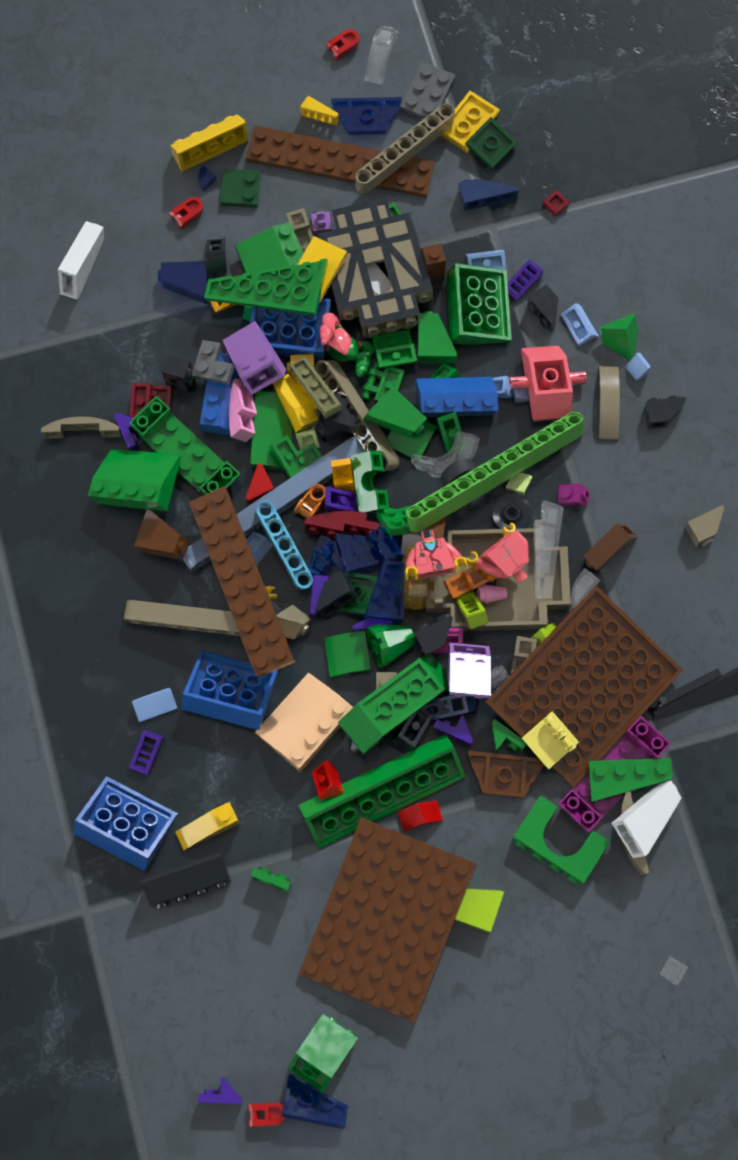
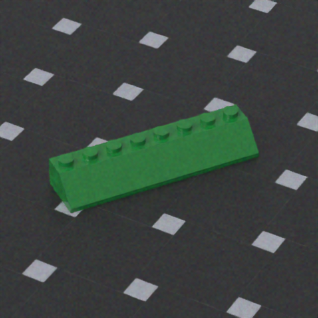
[298,734,466,848]

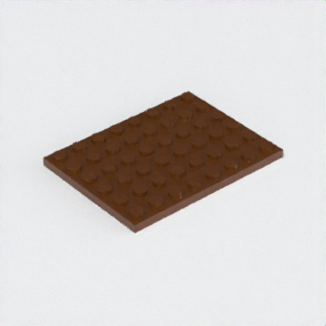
[485,586,683,787]
[298,818,477,1023]

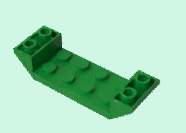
[129,396,241,496]
[338,653,449,754]

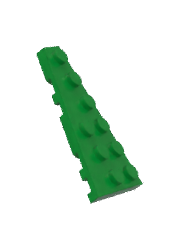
[204,258,328,316]

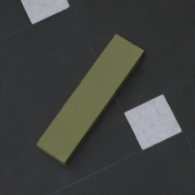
[288,357,342,418]

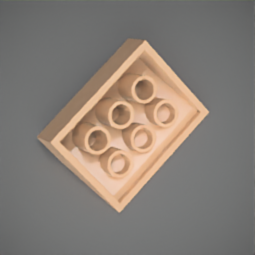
[255,673,353,772]

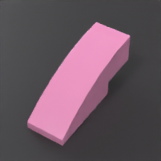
[229,378,257,442]

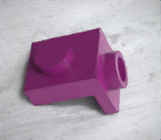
[558,483,590,508]

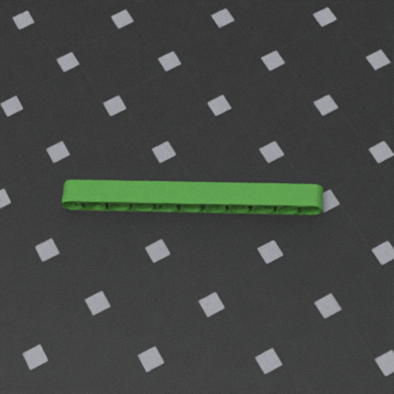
[406,412,584,532]

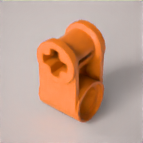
[294,484,325,519]

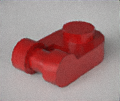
[326,29,359,60]
[169,197,203,229]
[247,1103,286,1127]

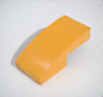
[331,458,355,493]

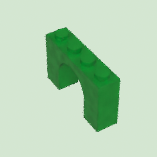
[512,796,610,885]

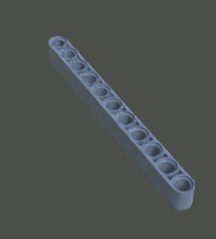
[183,437,365,571]

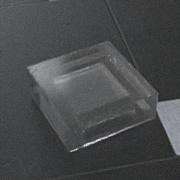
[659,956,688,986]

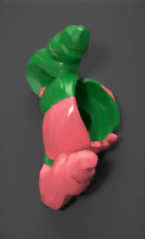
[320,313,375,377]

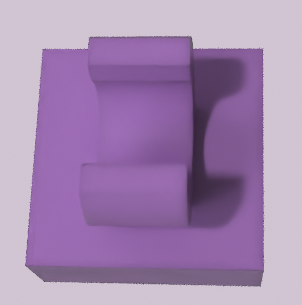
[311,211,332,234]

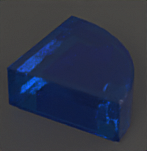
[198,165,217,192]

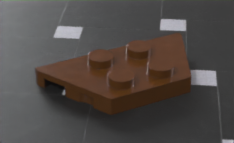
[467,751,544,799]

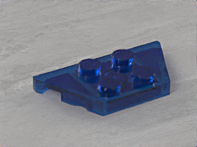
[331,97,402,135]

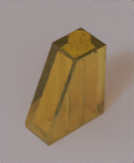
[399,546,428,609]

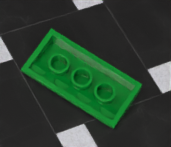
[251,391,293,470]

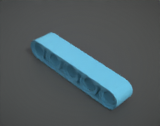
[256,501,313,590]

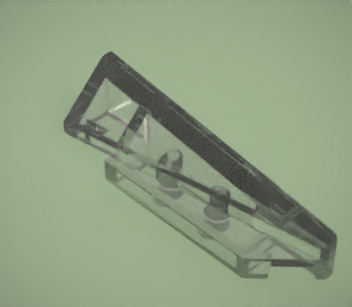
[533,501,563,599]

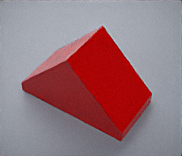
[245,463,274,506]
[398,801,443,832]

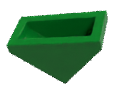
[599,313,639,360]

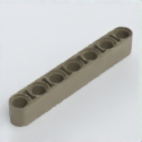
[355,104,455,194]
[315,360,399,472]
[123,600,240,636]

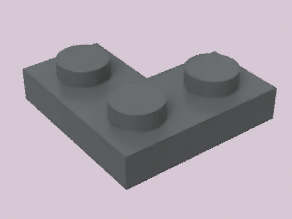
[192,340,235,384]

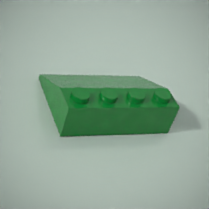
[235,222,303,273]
[446,263,512,345]
[88,449,181,511]

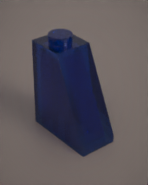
[158,261,209,304]

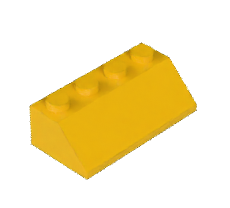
[170,115,248,172]

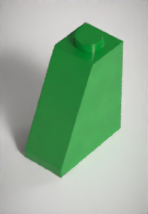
[418,311,457,364]
[364,387,427,437]

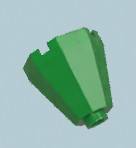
[366,624,417,668]

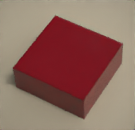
[543,190,569,217]

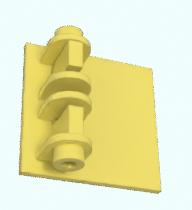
[522,711,579,769]

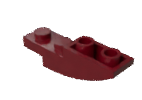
[304,511,384,539]

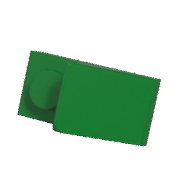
[437,412,467,454]
[491,719,527,753]

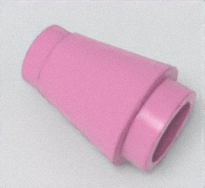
[477,584,507,604]

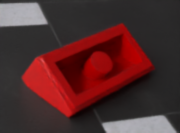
[312,760,344,800]

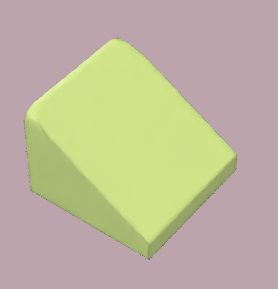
[295,427,320,450]
[506,473,533,497]

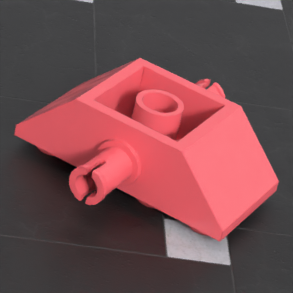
[509,346,587,421]

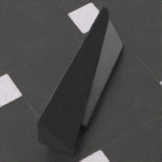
[648,667,738,720]

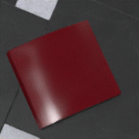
[129,383,173,418]

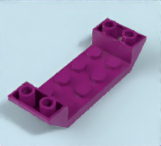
[558,716,672,833]

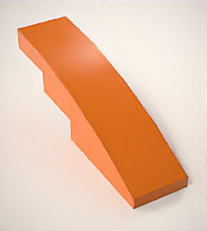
[443,566,497,599]

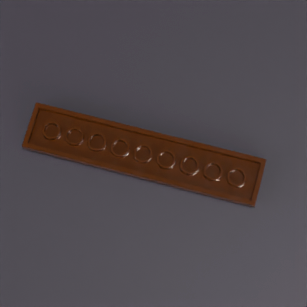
[246,125,435,198]
[189,486,295,678]

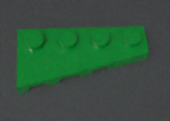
[588,758,673,803]

